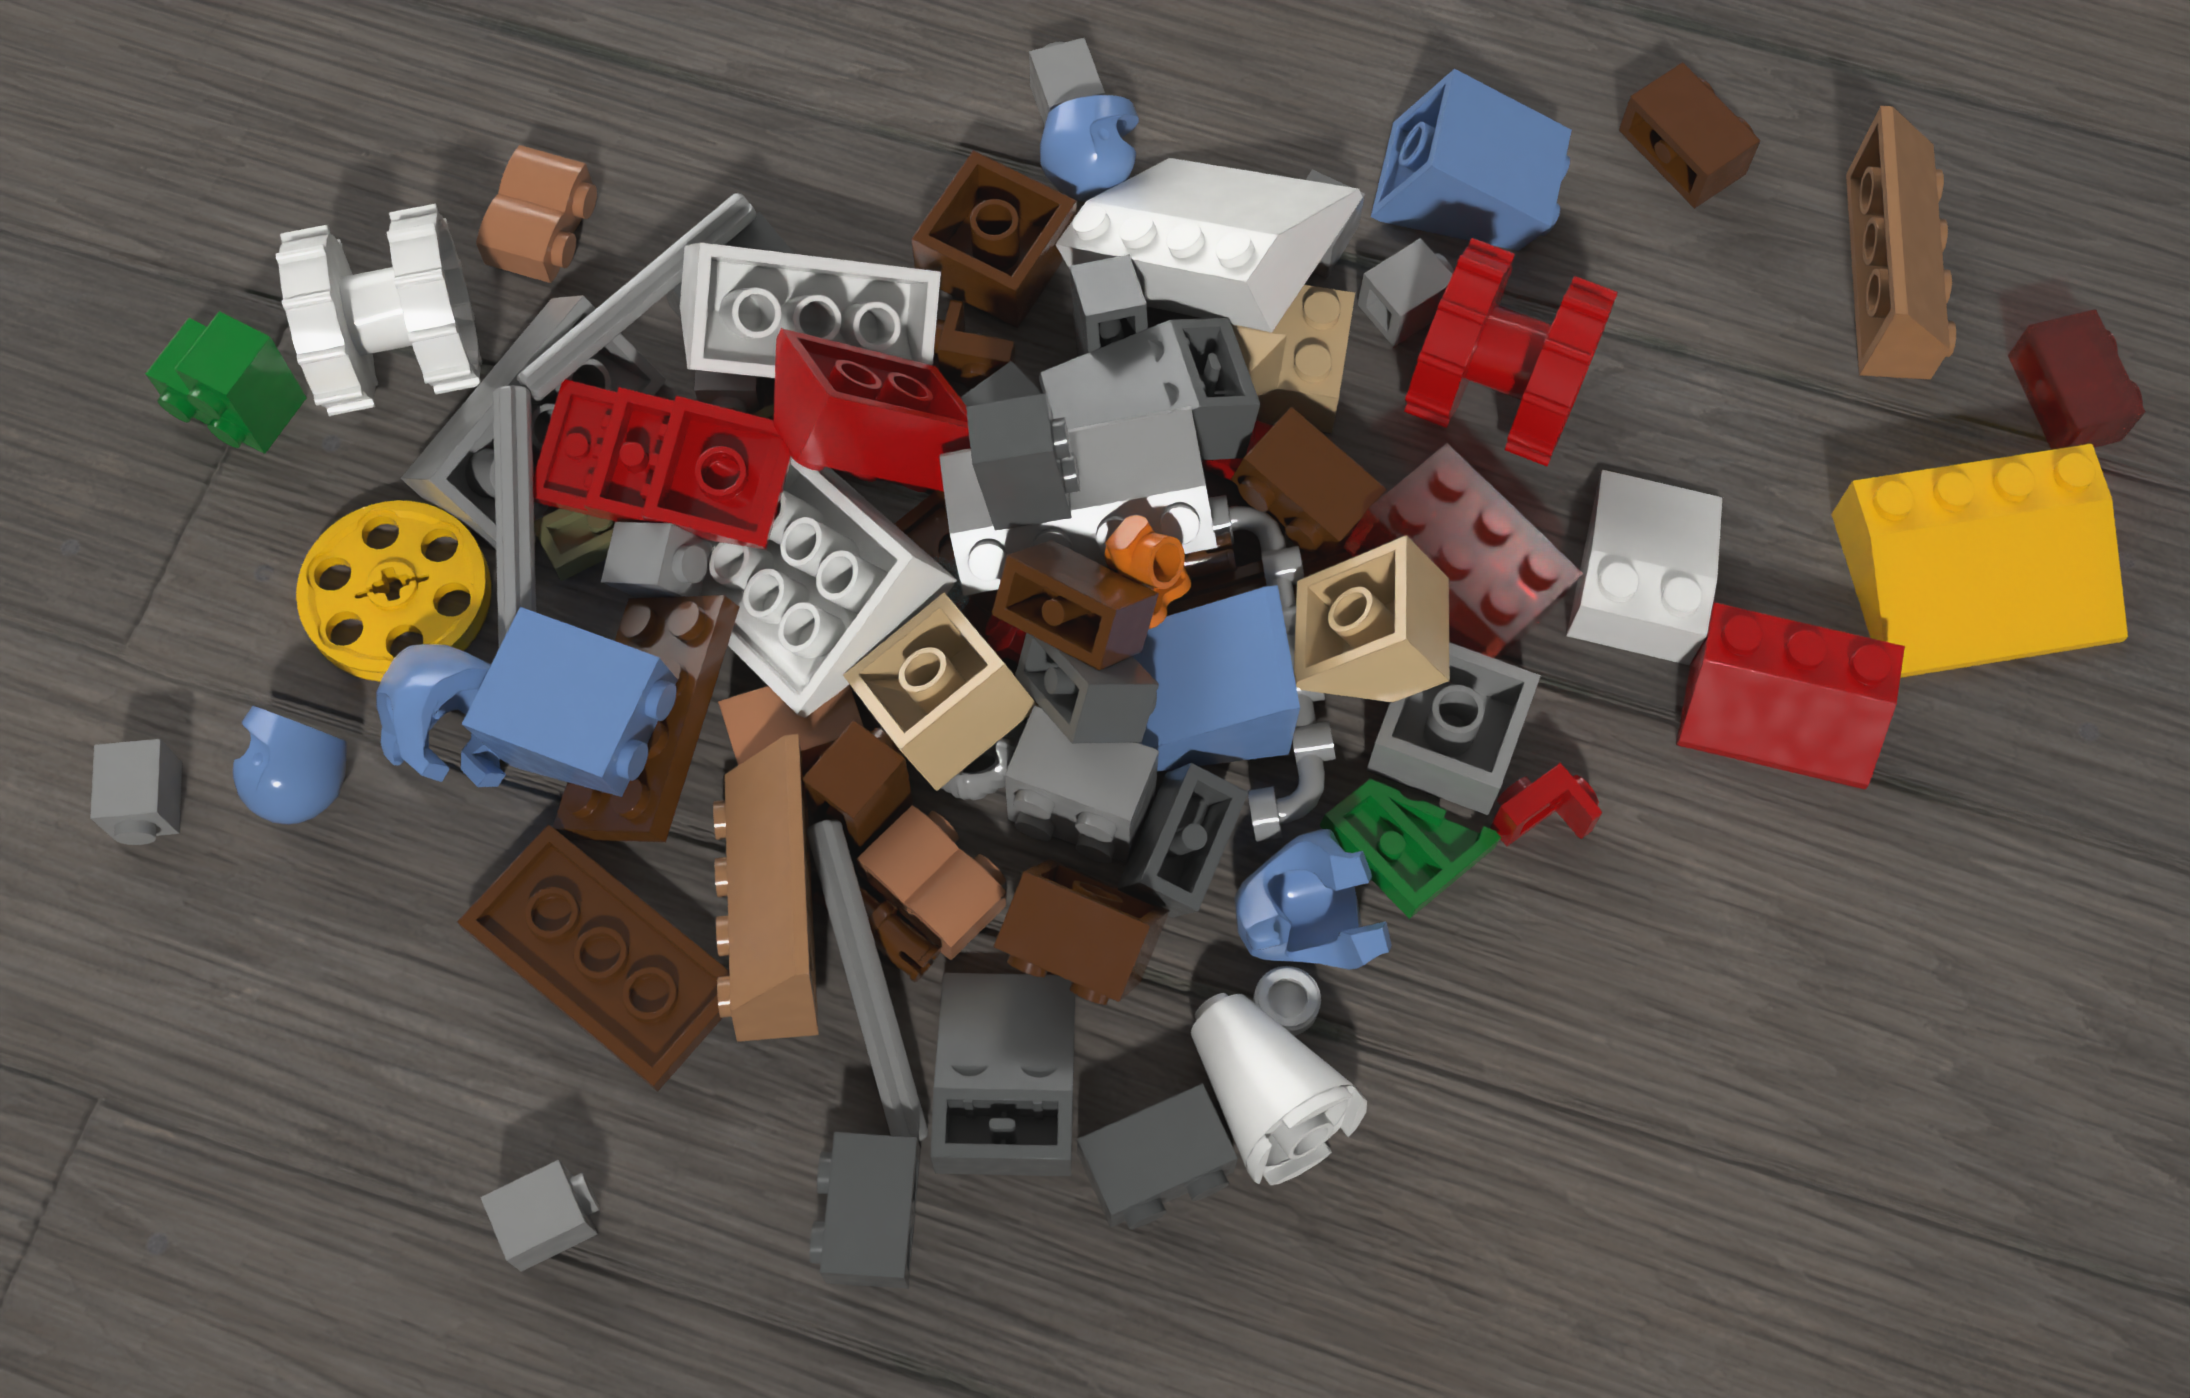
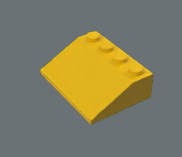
[1831,444,2128,678]

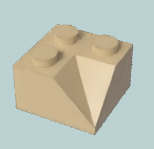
[1231,285,1355,433]
[1294,535,1450,702]
[843,592,1039,791]

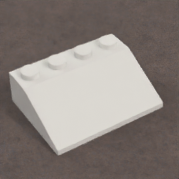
[1055,158,1363,333]
[700,459,957,718]

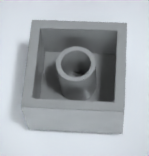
[1367,642,1541,815]
[1004,706,1159,863]

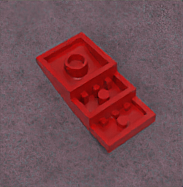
[533,379,792,550]

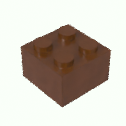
[911,150,1077,328]
[993,859,1170,1005]

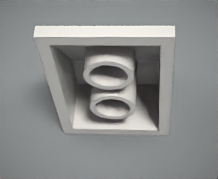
[1566,470,1722,665]

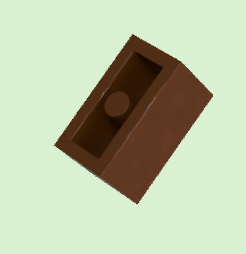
[1619,62,1761,209]
[1231,406,1387,561]
[992,540,1159,671]
[802,720,913,857]

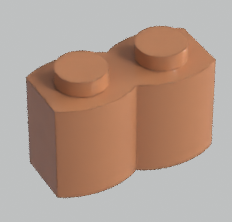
[476,145,597,283]
[856,805,1007,960]

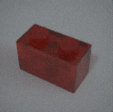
[2008,309,2145,450]

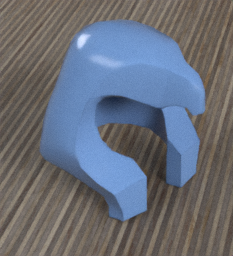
[376,644,506,787]
[1235,829,1392,970]

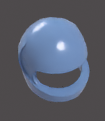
[1040,95,1139,202]
[233,706,347,825]

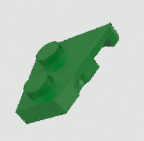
[1319,779,1502,919]

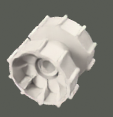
[276,203,482,416]

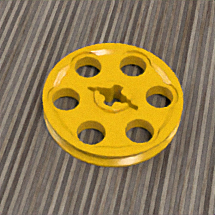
[296,500,492,682]

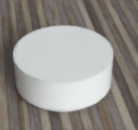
[1253,966,1321,1036]

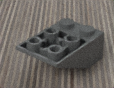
[1039,318,1260,460]
[931,973,1075,1176]

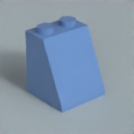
[1371,69,1572,251]
[1133,585,1300,771]
[462,607,678,797]

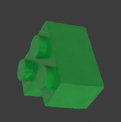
[145,311,307,454]

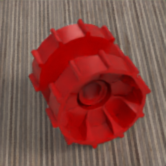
[1404,238,1618,467]

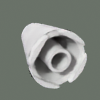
[1191,993,1367,1185]

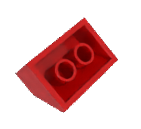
[773,328,970,492]
[1676,602,1905,790]

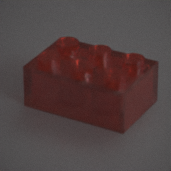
[1343,443,1583,660]

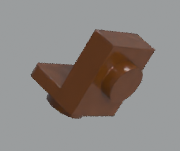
[934,300,1015,389]

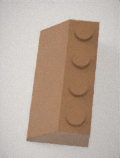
[1846,106,1956,380]
[713,734,819,1042]

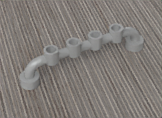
[1208,495,1336,842]

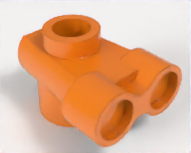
[1105,515,1191,629]

